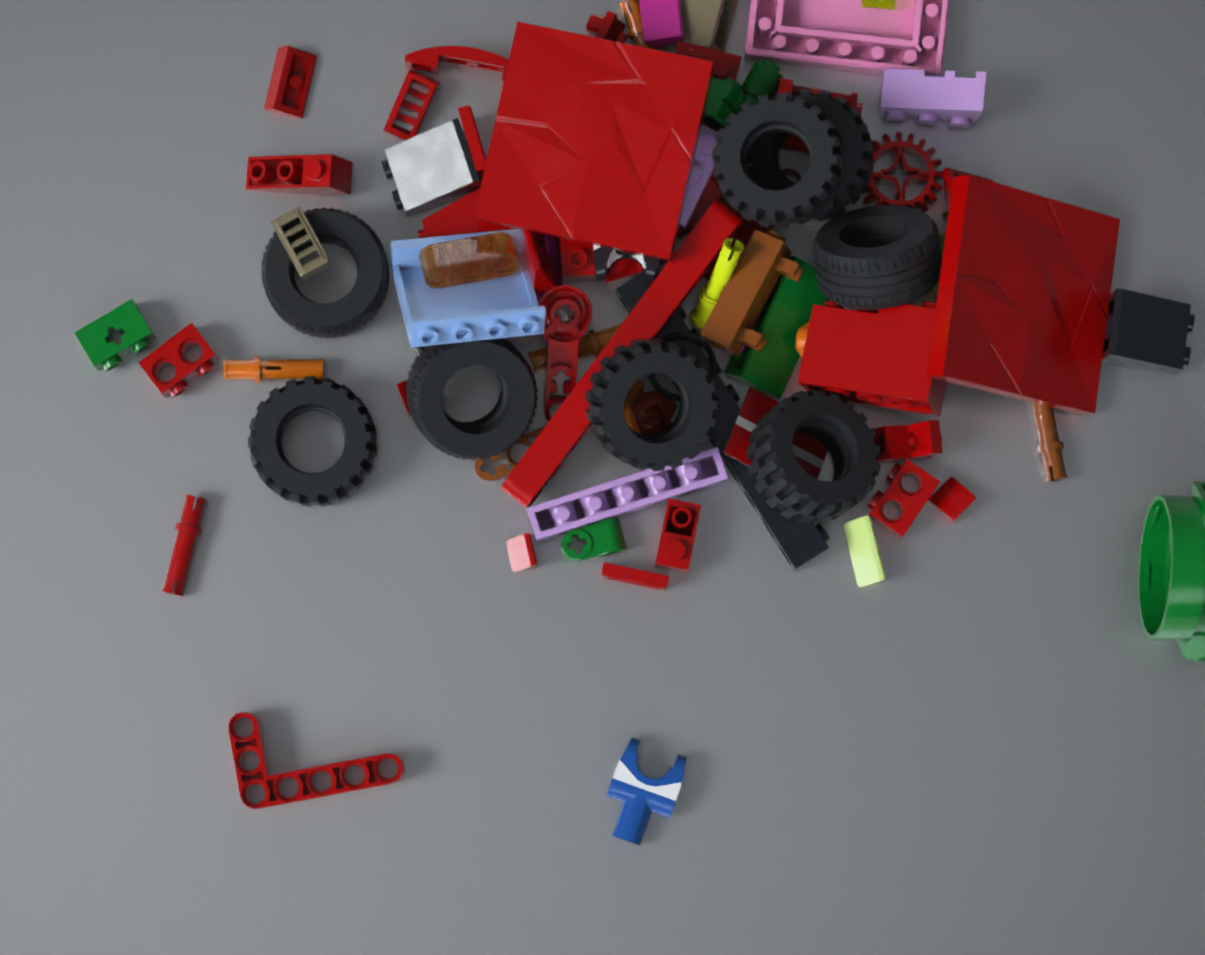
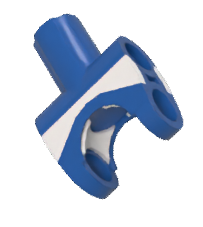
[606,737,687,845]

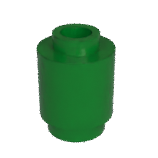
[741,59,783,102]

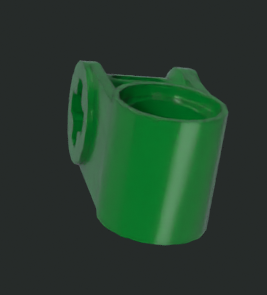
[561,517,627,561]

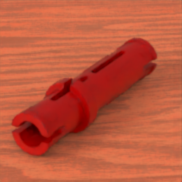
[162,494,207,596]

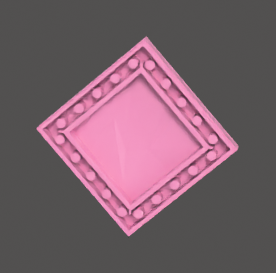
[744,0,949,75]

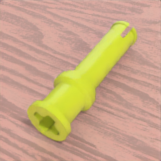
[689,238,744,329]

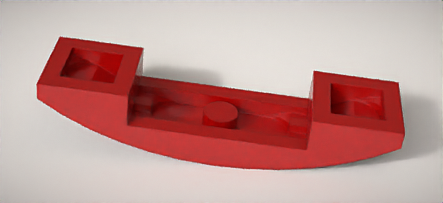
[404,46,509,86]

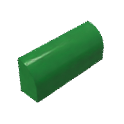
[724,256,826,399]

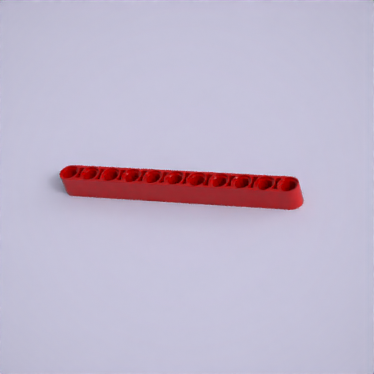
[500,198,745,508]

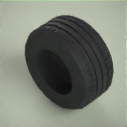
[812,205,942,310]
[261,208,390,338]
[406,338,538,460]

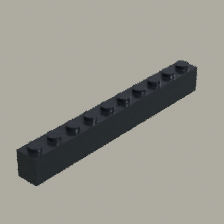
[616,272,830,571]

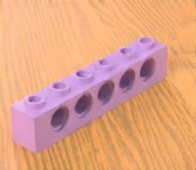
[526,447,728,543]

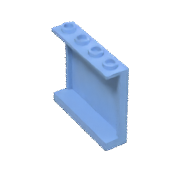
[390,229,546,348]

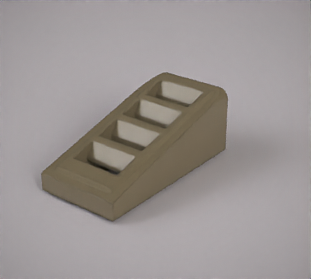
[271,206,332,281]

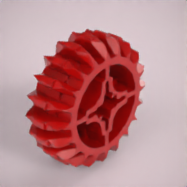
[860,132,943,213]

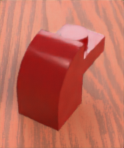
[874,420,943,463]

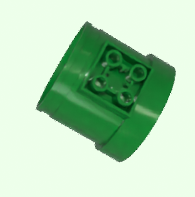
[1138,481,1205,661]

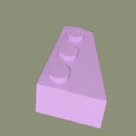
[878,69,987,128]

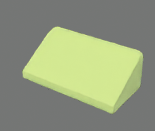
[843,515,886,587]

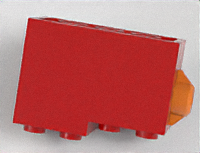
[795,302,947,416]

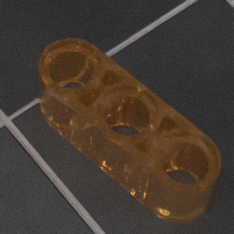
[419,232,520,288]

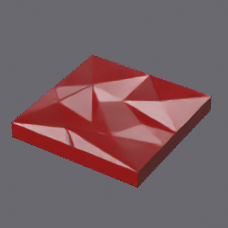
[474,21,715,262]
[927,175,1120,414]

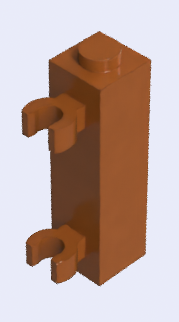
[700,229,804,357]

